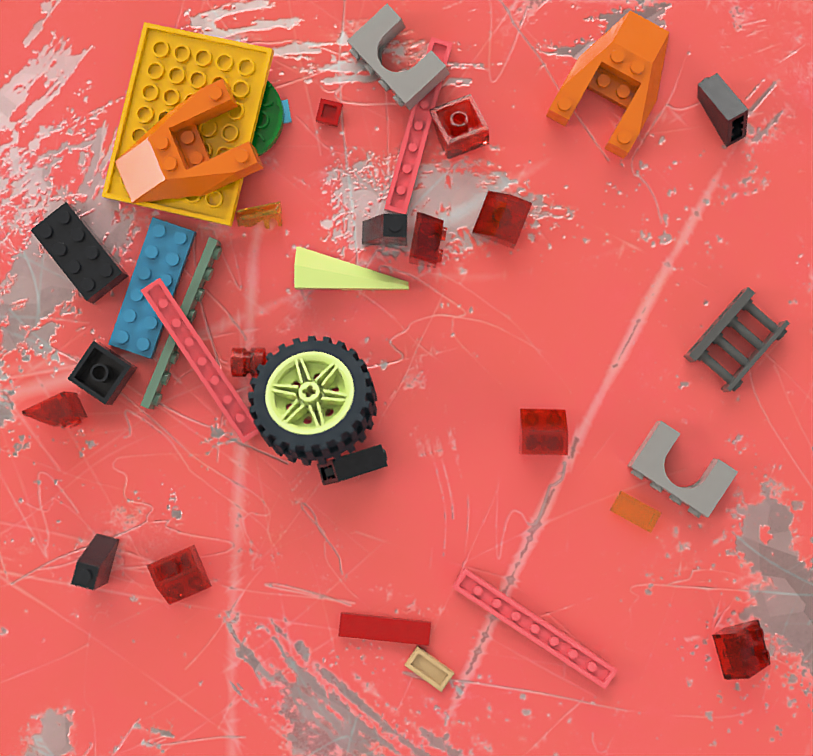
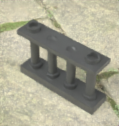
[684,287,790,392]

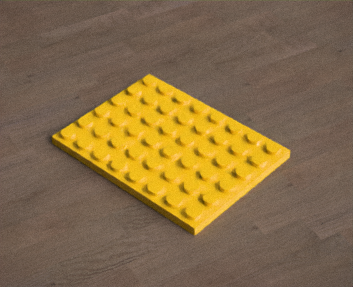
[102,22,274,227]

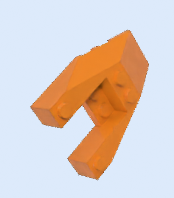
[546,11,669,159]
[115,79,264,203]

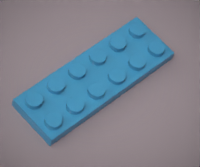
[109,217,196,359]

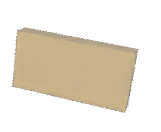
[404,645,455,692]

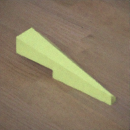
[294,247,409,290]

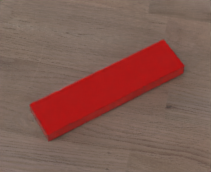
[338,612,431,646]

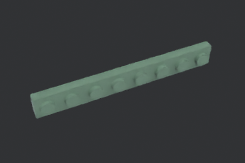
[140,237,222,409]

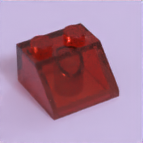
[430,94,489,159]
[472,191,532,249]
[409,212,447,268]
[22,391,88,429]

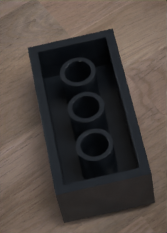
[31,202,128,304]

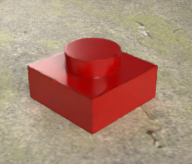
[316,98,343,127]

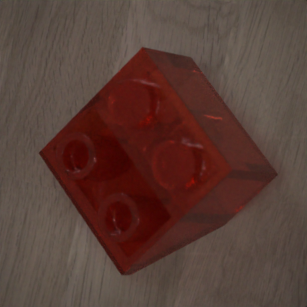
[519,409,568,455]
[147,545,212,605]
[712,620,771,680]

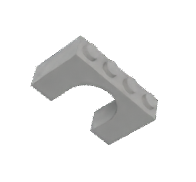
[347,4,450,111]
[627,421,738,518]

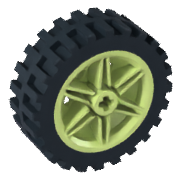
[248,336,377,466]

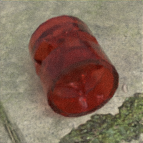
[231,348,266,377]

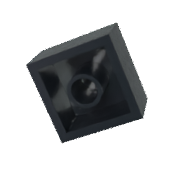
[68,341,137,405]

